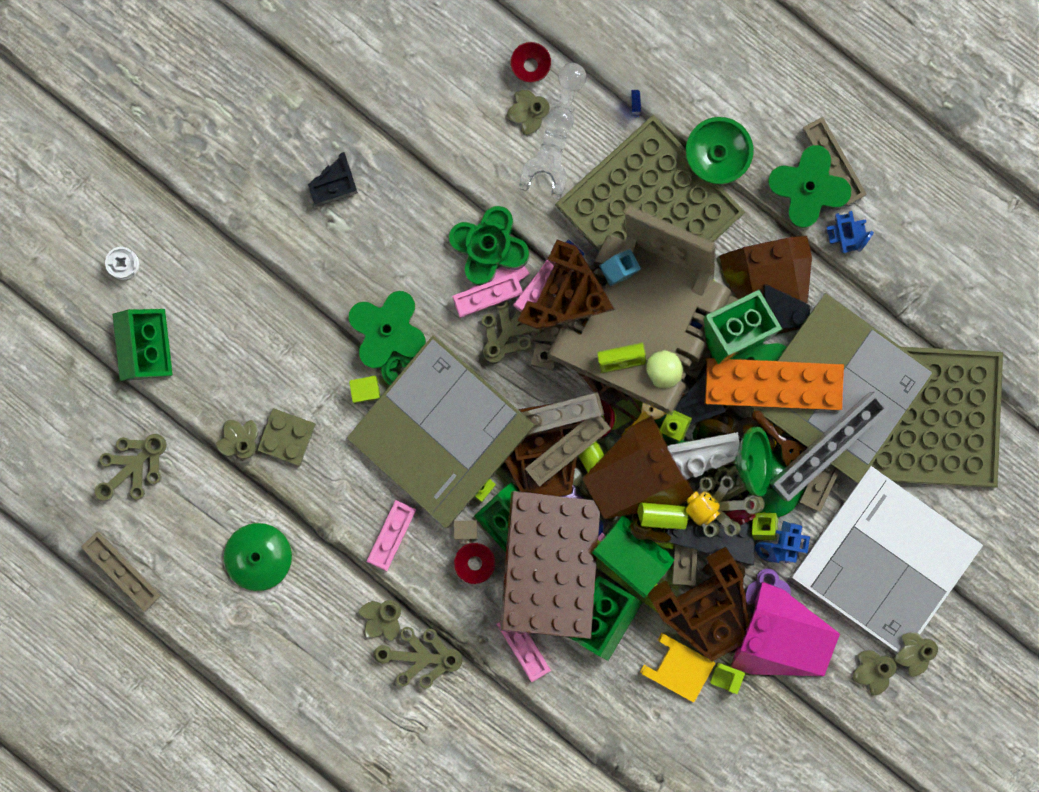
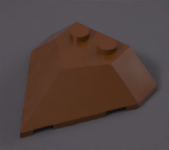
[517,239,615,329]

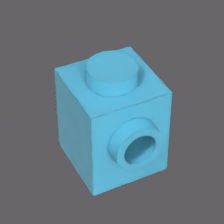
[600,249,641,286]

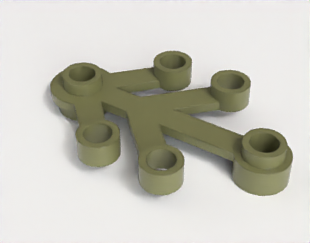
[482,300,545,363]
[95,434,167,501]
[679,476,764,537]
[374,627,463,688]

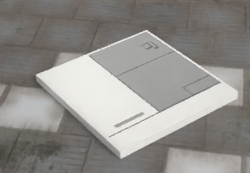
[792,466,983,652]

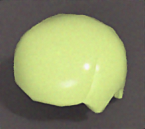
[646,350,683,389]

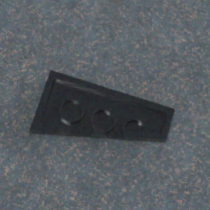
[665,519,754,565]

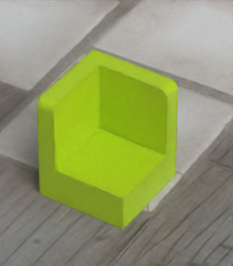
[349,376,381,404]
[710,662,745,694]

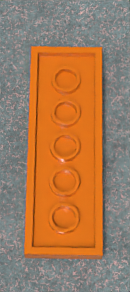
[705,358,844,410]

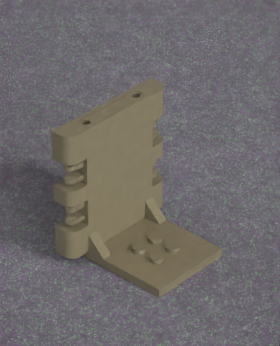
[547,205,731,415]

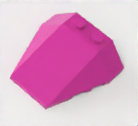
[731,582,840,676]

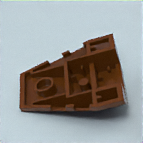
[719,236,812,335]
[505,402,582,496]
[583,415,694,519]

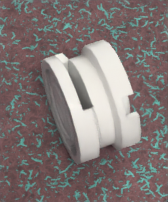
[105,247,140,280]

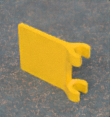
[640,632,716,703]

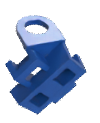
[827,211,874,253]
[755,521,810,563]

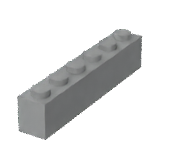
[770,391,891,501]

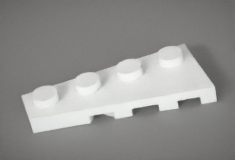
[667,432,740,479]

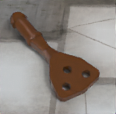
[752,410,807,467]

